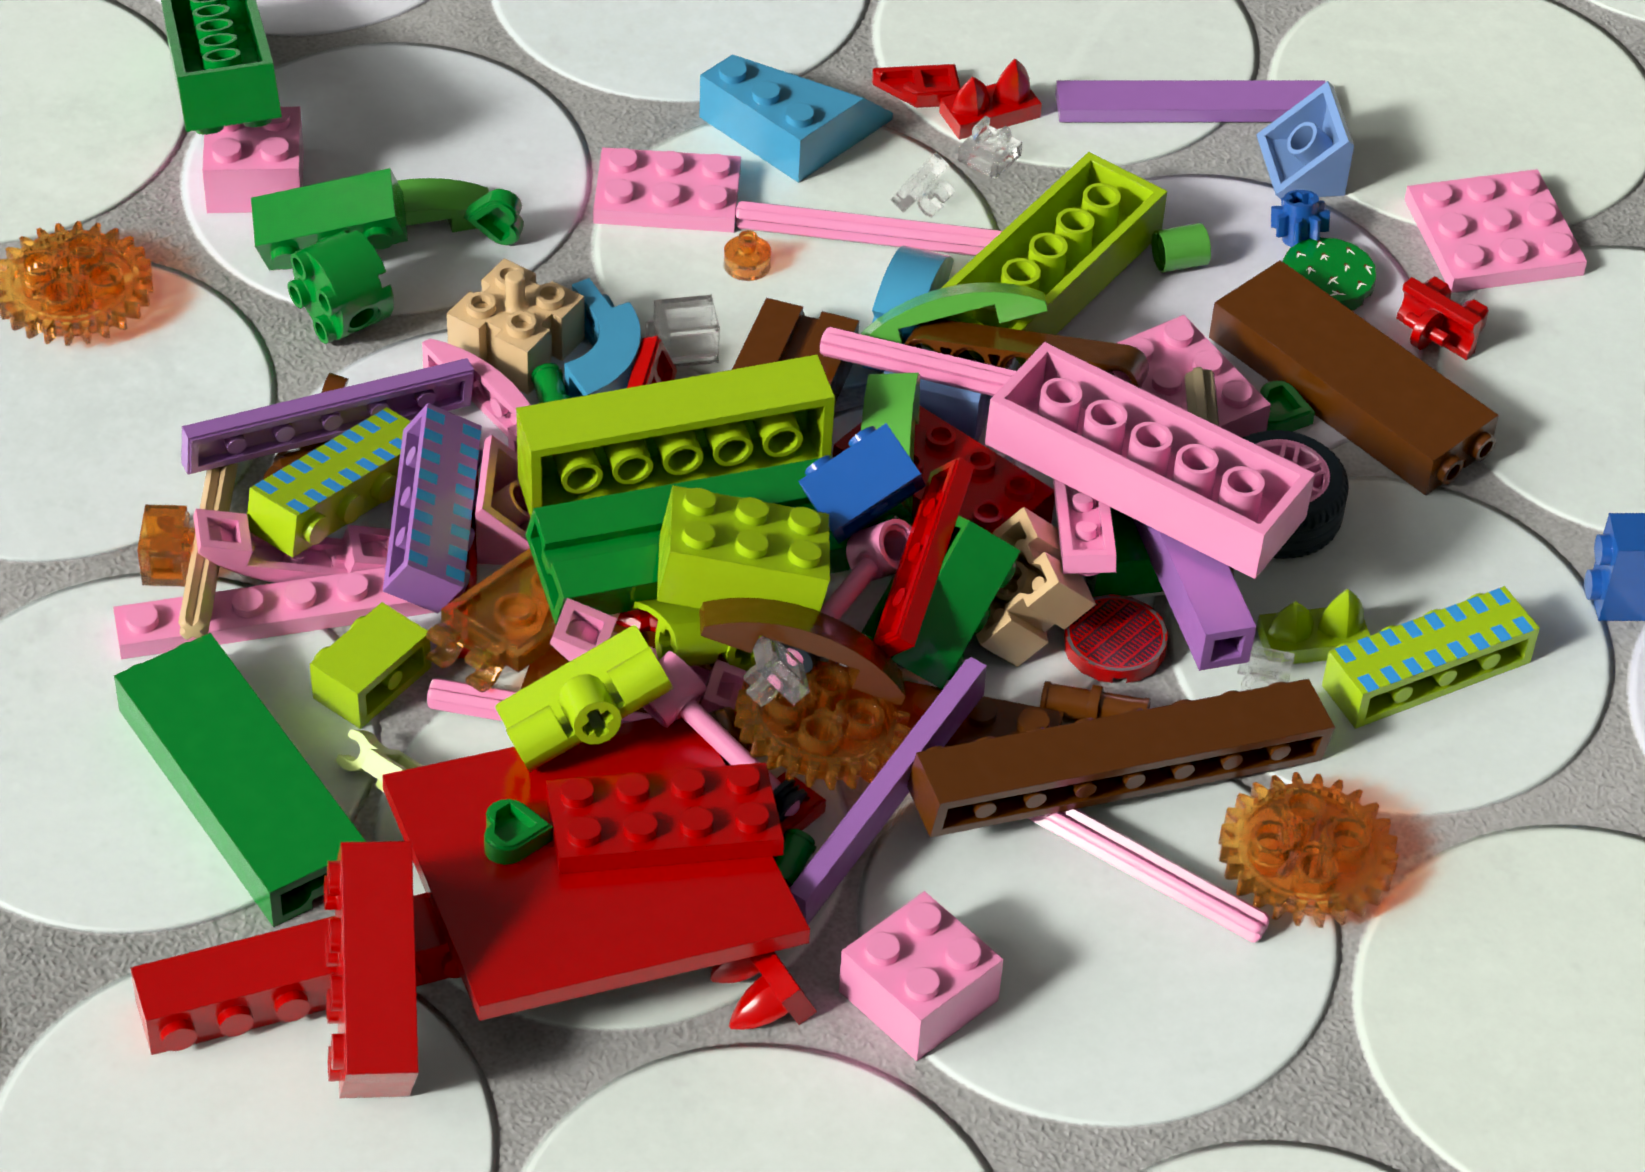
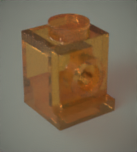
[137,504,195,587]

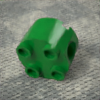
[287,229,394,344]

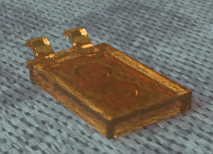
[426,548,556,693]

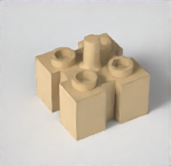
[447,258,585,395]
[975,507,1096,667]

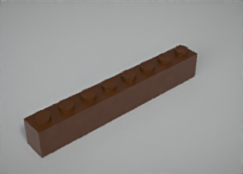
[907,679,1335,838]

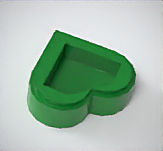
[464,189,524,245]
[1260,381,1315,432]
[484,799,553,865]

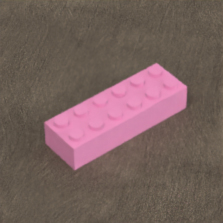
[985,342,1315,579]

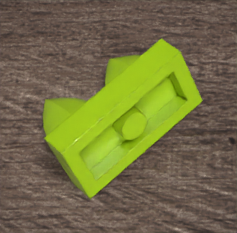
[1256,589,1370,667]

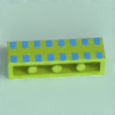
[247,407,411,558]
[1322,586,1540,729]

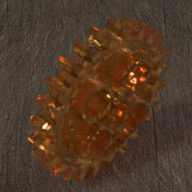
[0,221,154,346]
[734,656,911,790]
[1218,772,1399,928]

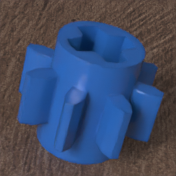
[1271,190,1330,247]

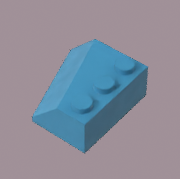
[699,54,893,183]

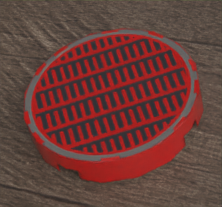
[1064,594,1168,683]

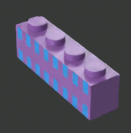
[383,403,483,614]

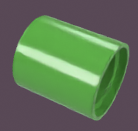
[1151,223,1211,273]

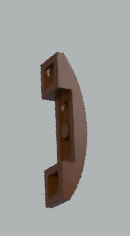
[699,598,906,706]

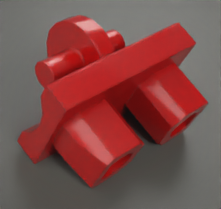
[1396,276,1489,360]

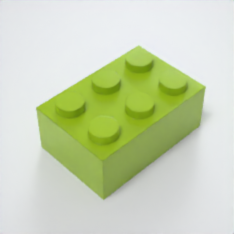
[657,485,830,612]

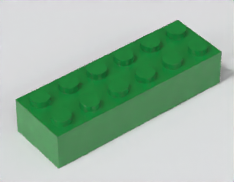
[161,0,282,135]

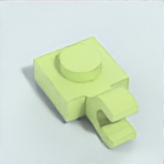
[336,730,423,792]

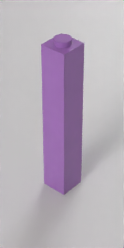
[1132,518,1256,671]

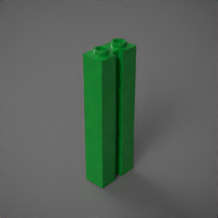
[525,458,851,625]
[114,633,366,927]

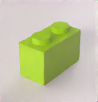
[310,602,432,729]

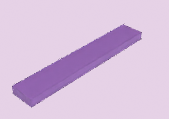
[1055,80,1326,122]
[181,358,474,475]
[789,657,987,924]

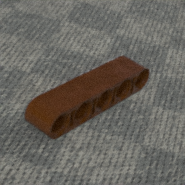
[904,319,1149,389]

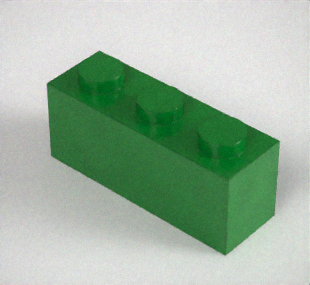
[251,168,408,271]

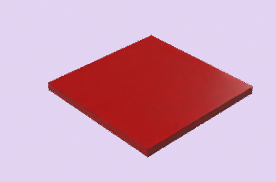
[382,717,810,1021]

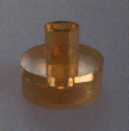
[723,230,771,281]

